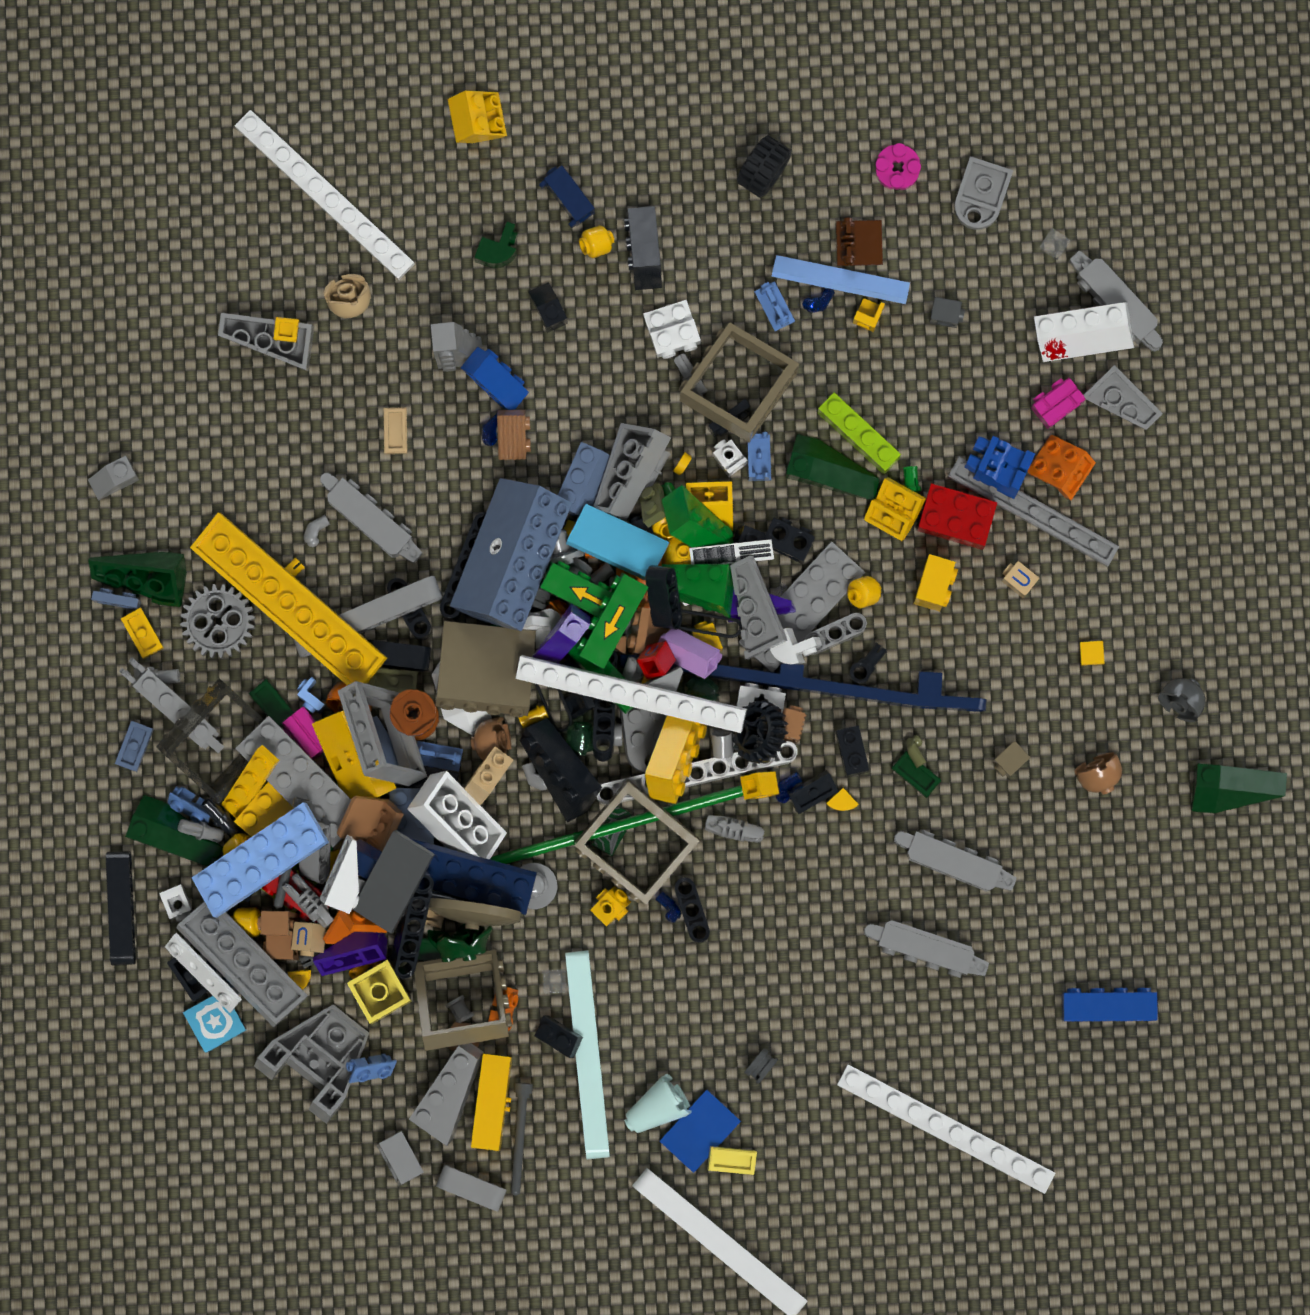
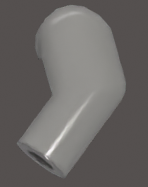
[304,515,330,547]
[522,762,547,790]

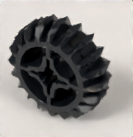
[731,700,788,764]

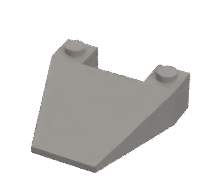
[254,1004,369,1124]

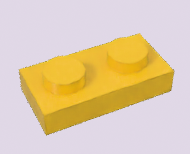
[121,607,164,659]

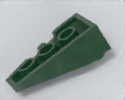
[786,434,880,501]
[125,795,223,867]

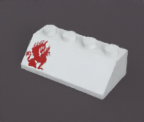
[1034,302,1134,362]

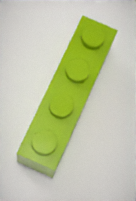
[818,392,901,475]

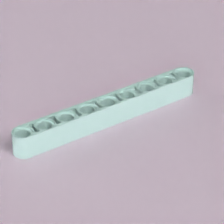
[565,950,610,1160]

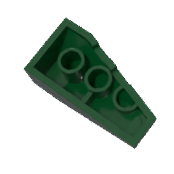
[88,552,187,607]
[1191,763,1287,814]

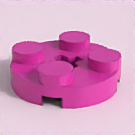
[875,143,921,190]

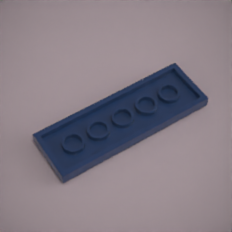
[410,838,537,915]

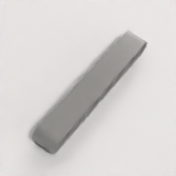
[293,576,443,658]

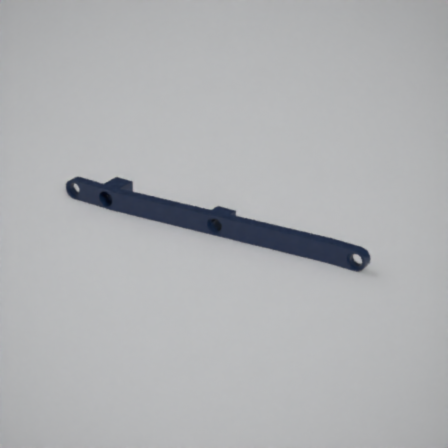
[619,655,987,712]

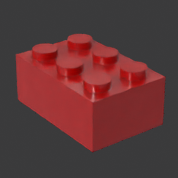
[917,483,998,550]

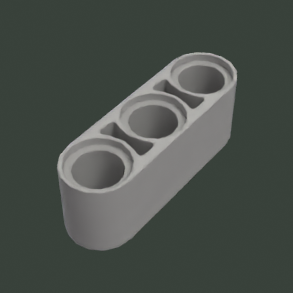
[804,613,867,655]
[299,821,331,884]
[436,1164,507,1212]

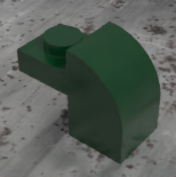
[474,222,519,268]

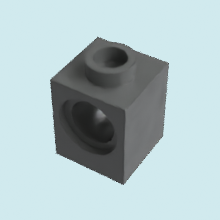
[930,297,965,328]

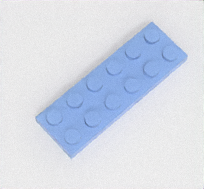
[192,802,329,918]

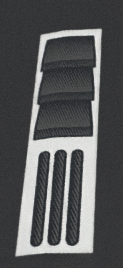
[689,540,774,564]

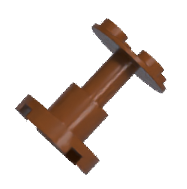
[390,689,439,740]

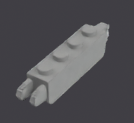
[1069,251,1163,352]
[320,472,423,564]
[119,657,224,753]
[894,830,1016,892]
[863,920,989,978]

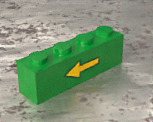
[539,560,611,617]
[576,573,649,669]

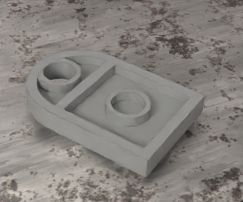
[954,156,1013,230]
[620,707,667,773]

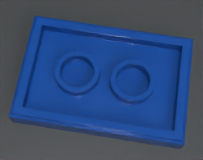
[660,1090,741,1173]

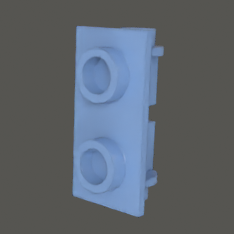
[754,281,795,331]
[417,741,463,772]
[167,786,210,825]
[346,1054,397,1083]

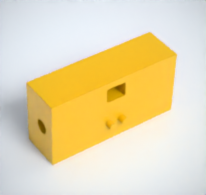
[312,710,396,799]
[471,1054,512,1151]

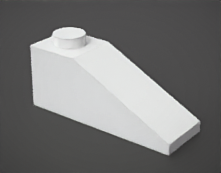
[319,835,359,914]

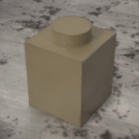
[993,741,1031,778]

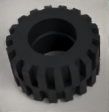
[737,135,791,198]

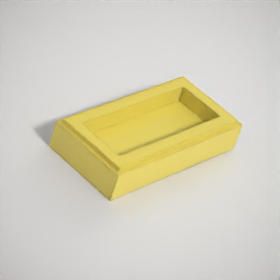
[707,1146,757,1175]

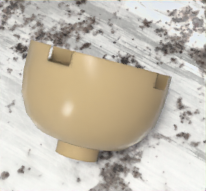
[324,274,371,318]

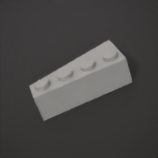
[218,313,314,372]
[431,322,482,372]
[593,423,671,521]
[409,1043,484,1146]

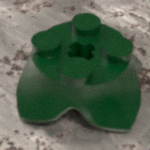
[427,924,493,962]

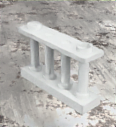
[165,933,242,1013]

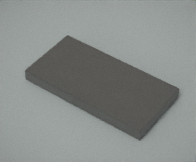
[352,830,435,933]

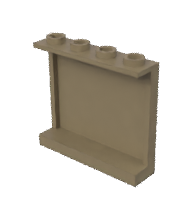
[435,621,536,717]

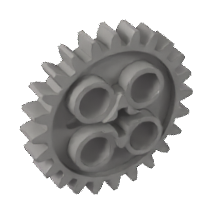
[180,584,256,659]

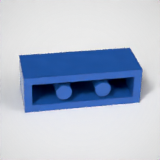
[461,347,529,410]

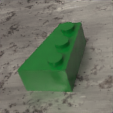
[661,485,734,548]
[662,564,734,618]

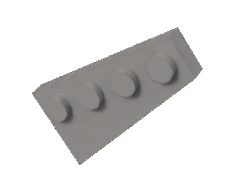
[730,556,788,659]

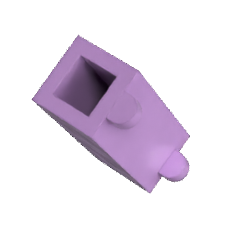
[658,629,722,679]

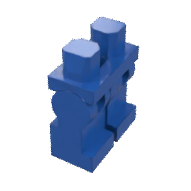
[964,436,1035,499]

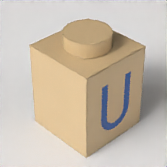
[1002,561,1039,598]
[291,922,326,957]

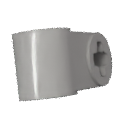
[711,727,735,759]

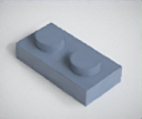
[91,588,141,610]
[115,721,154,772]

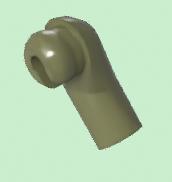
[906,735,926,768]

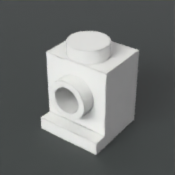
[713,439,748,477]
[159,884,193,922]

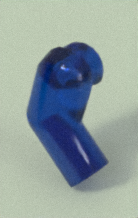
[802,288,835,313]
[482,412,498,446]
[776,772,802,804]
[655,891,682,923]

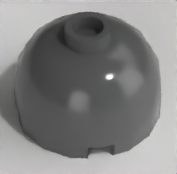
[1158,678,1206,722]

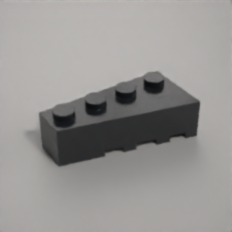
[519,718,602,823]

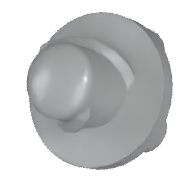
[547,529,585,567]
[521,863,558,910]

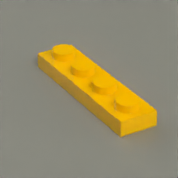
[221,745,279,818]

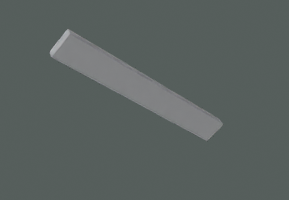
[947,457,1120,567]

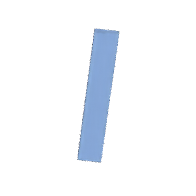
[772,255,910,304]

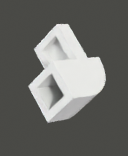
[523,609,561,649]
[770,628,823,664]

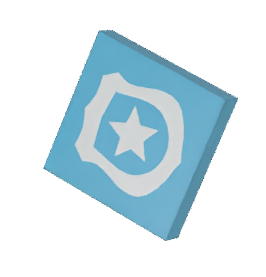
[183,996,247,1053]

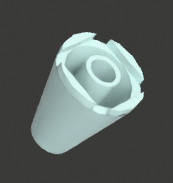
[624,1074,692,1133]

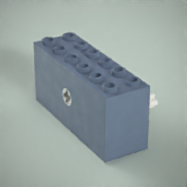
[450,478,572,631]

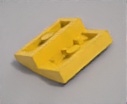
[864,477,926,541]

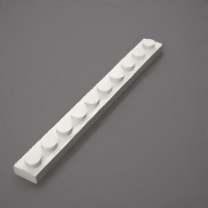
[235,110,415,280]
[516,655,747,733]
[837,1064,1055,1194]

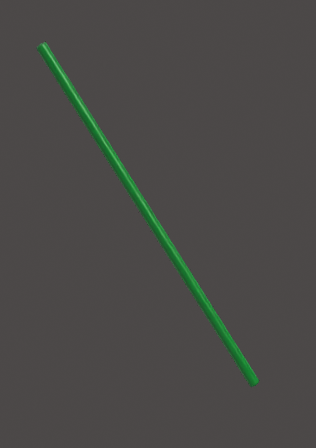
[490,785,743,864]

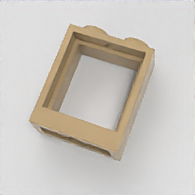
[464,747,513,806]

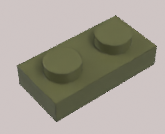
[640,482,666,528]
[370,668,418,693]

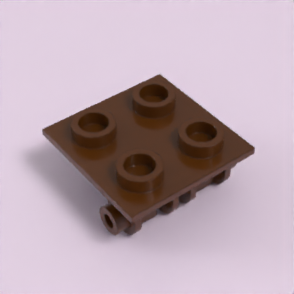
[836,218,883,266]

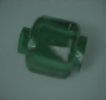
[685,675,720,701]
[566,721,593,756]

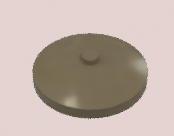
[428,898,521,930]

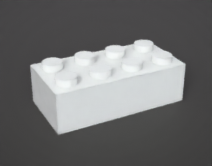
[407,771,507,860]

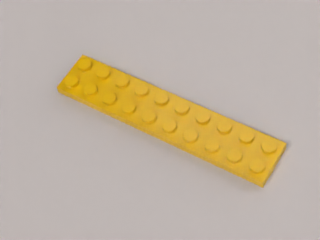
[190,512,387,686]

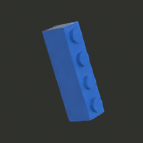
[1062,988,1158,1022]

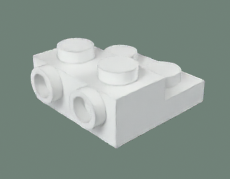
[643,300,701,359]

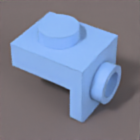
[297,677,326,714]

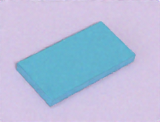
[566,504,669,581]

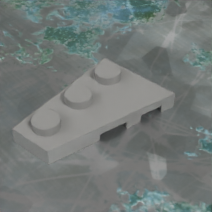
[1083,365,1163,430]

